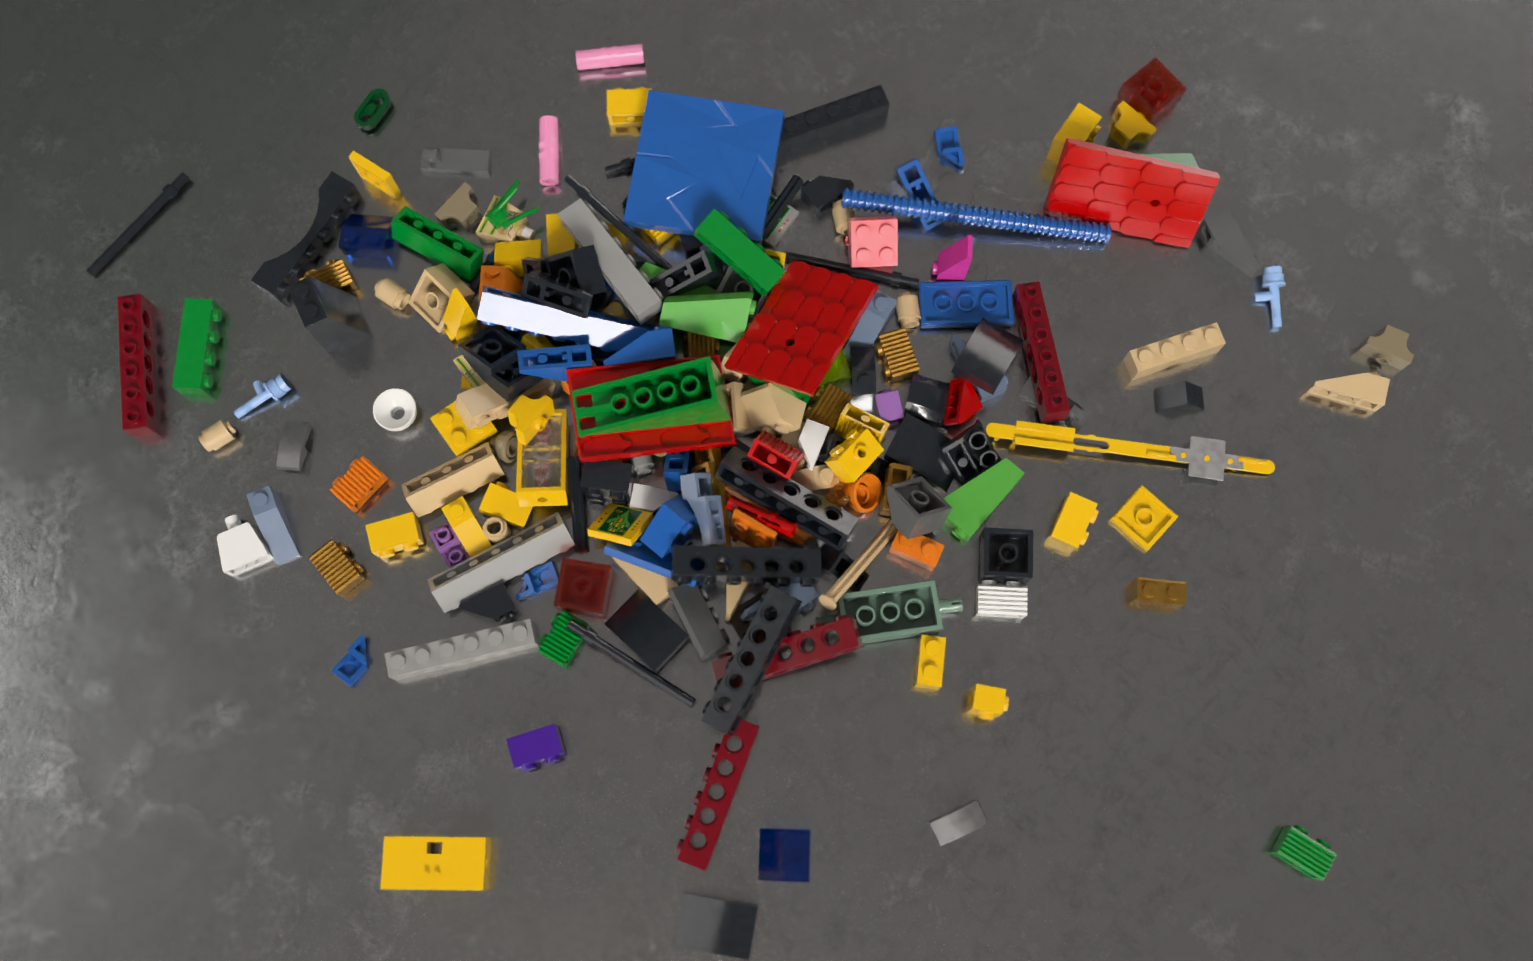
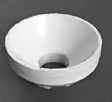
[373,388,417,431]

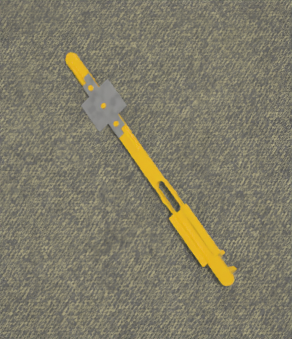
[985,421,1275,481]

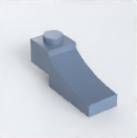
[680,473,726,546]

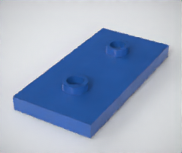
[918,280,1014,328]
[603,533,703,587]

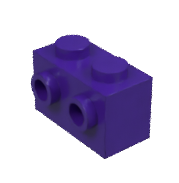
[506,724,566,772]

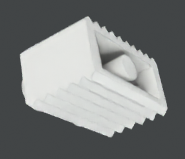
[975,580,1028,619]

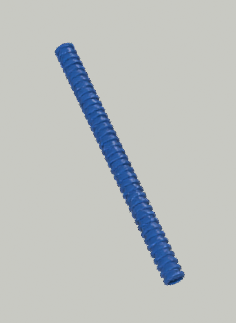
[841,188,1111,244]

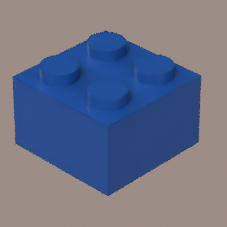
[640,493,699,558]

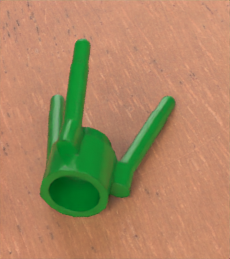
[485,179,539,229]

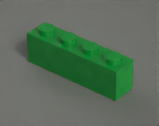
[392,206,484,281]
[694,208,786,297]
[172,298,223,395]

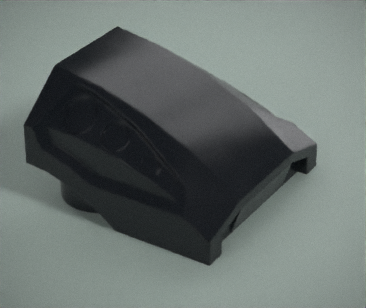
[903,372,950,431]
[940,419,1002,486]

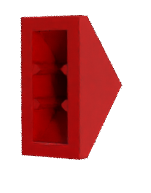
[943,378,983,426]

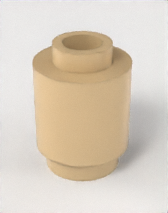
[832,200,856,235]
[374,278,411,310]
[895,292,921,328]
[198,419,237,452]
[483,516,511,544]

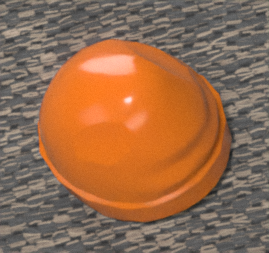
[842,472,882,513]

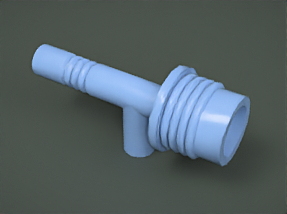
[1255,266,1286,328]
[233,373,293,418]

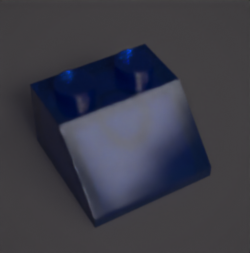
[338,213,394,261]
[758,828,810,882]

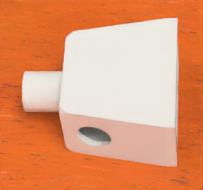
[217,515,274,576]

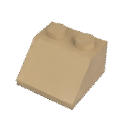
[408,263,475,333]
[726,381,757,437]
[740,383,806,436]

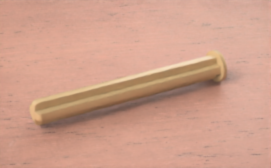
[819,519,898,610]

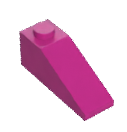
[932,235,973,282]

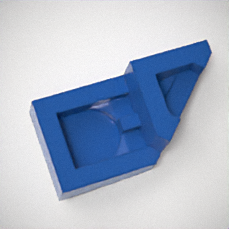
[934,126,965,167]
[516,561,563,600]
[331,634,367,688]

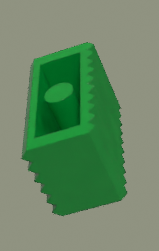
[538,610,591,668]
[1271,824,1337,881]

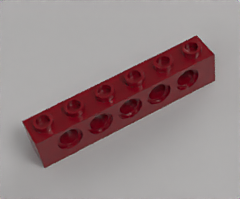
[1012,281,1070,424]
[117,293,158,438]
[711,615,864,688]
[675,720,760,871]

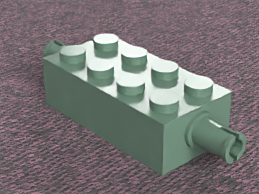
[815,580,963,644]

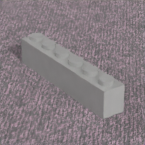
[558,198,664,325]
[428,512,575,613]
[384,619,538,680]

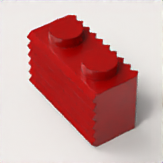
[747,430,805,480]

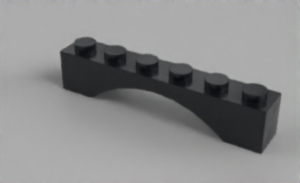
[251,171,360,302]

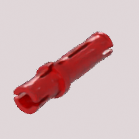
[726,495,798,538]

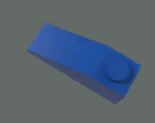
[894,158,946,231]
[603,326,676,366]
[517,344,593,382]
[663,450,694,491]

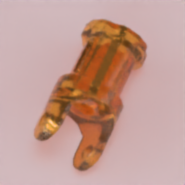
[826,482,851,509]

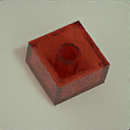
[1117,57,1187,124]
[553,558,614,618]

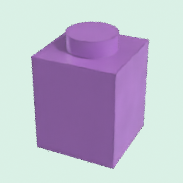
[873,389,904,426]

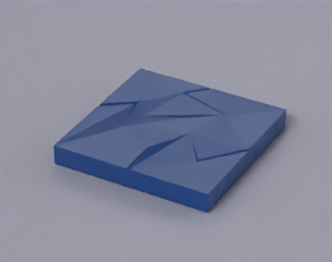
[623,90,785,246]

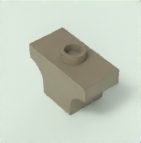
[434,182,482,231]
[1358,324,1414,370]

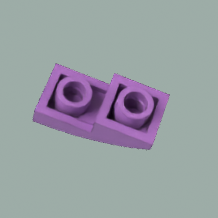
[429,521,470,568]

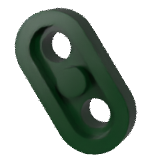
[354,88,392,130]

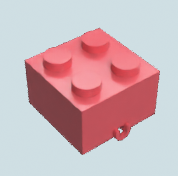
[845,215,898,268]

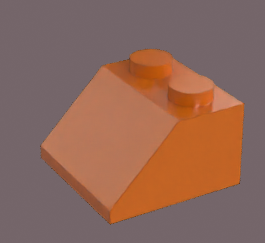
[479,265,524,305]

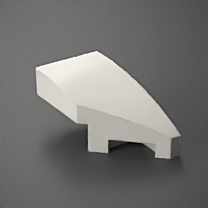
[798,419,830,471]
[630,483,679,512]

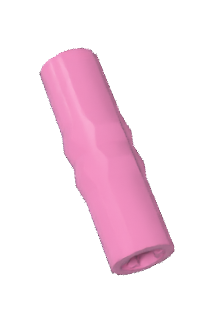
[576,44,644,70]
[538,115,559,186]

